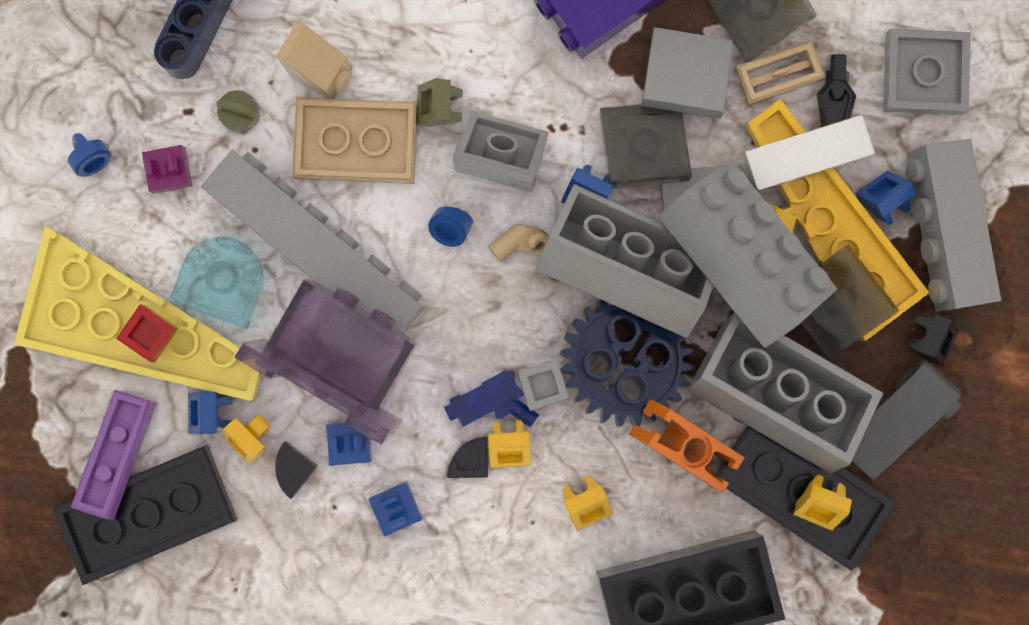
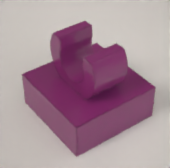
[142,145,193,194]

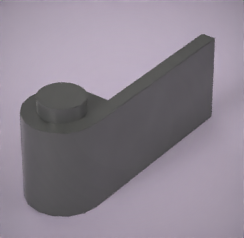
[852,357,962,480]

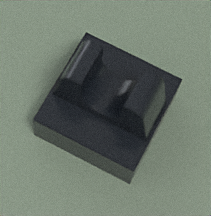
[905,314,958,367]

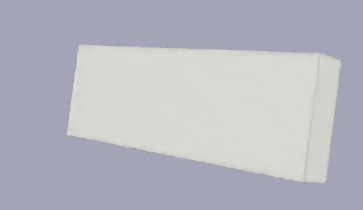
[743,115,875,192]

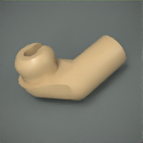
[488,224,549,262]

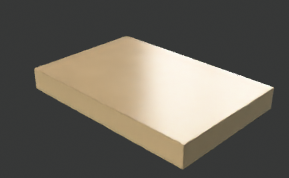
[292,97,417,184]

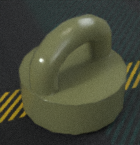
[216,90,260,132]

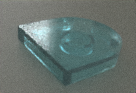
[169,237,264,329]

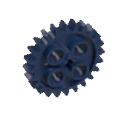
[560,299,694,427]

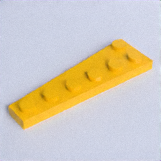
[745,99,930,342]

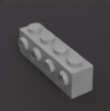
[906,139,1002,312]

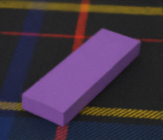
[70,390,157,521]

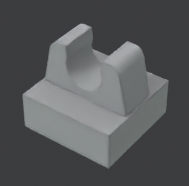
[518,359,569,411]

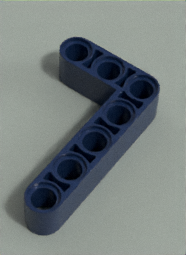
[154,0,233,79]

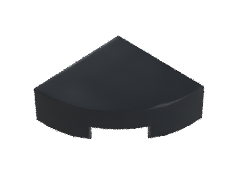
[447,436,488,478]
[275,441,318,499]

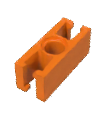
[629,399,745,493]

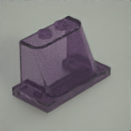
[234,279,418,445]

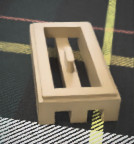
[734,40,825,107]

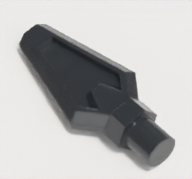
[816,54,856,127]

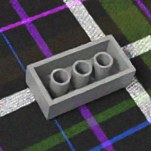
[658,160,837,348]
[535,184,713,338]
[687,312,883,474]

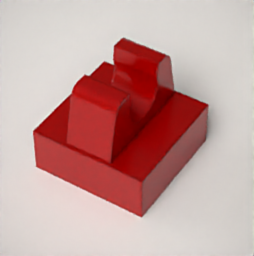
[116,304,179,363]

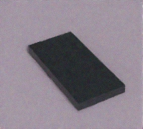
[715,425,896,571]
[53,445,238,585]

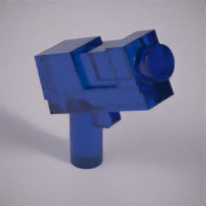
[444,370,539,428]

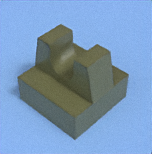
[417,78,463,127]

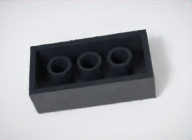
[596,530,785,625]

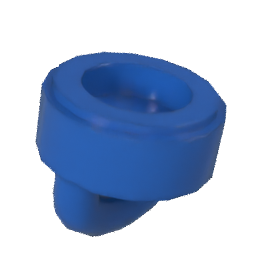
[67,133,111,177]
[428,206,473,247]

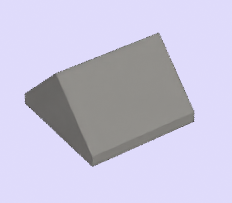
[453,111,549,192]

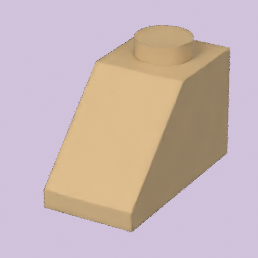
[276,21,352,99]

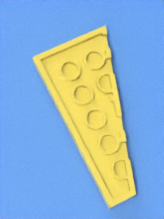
[14,226,265,401]

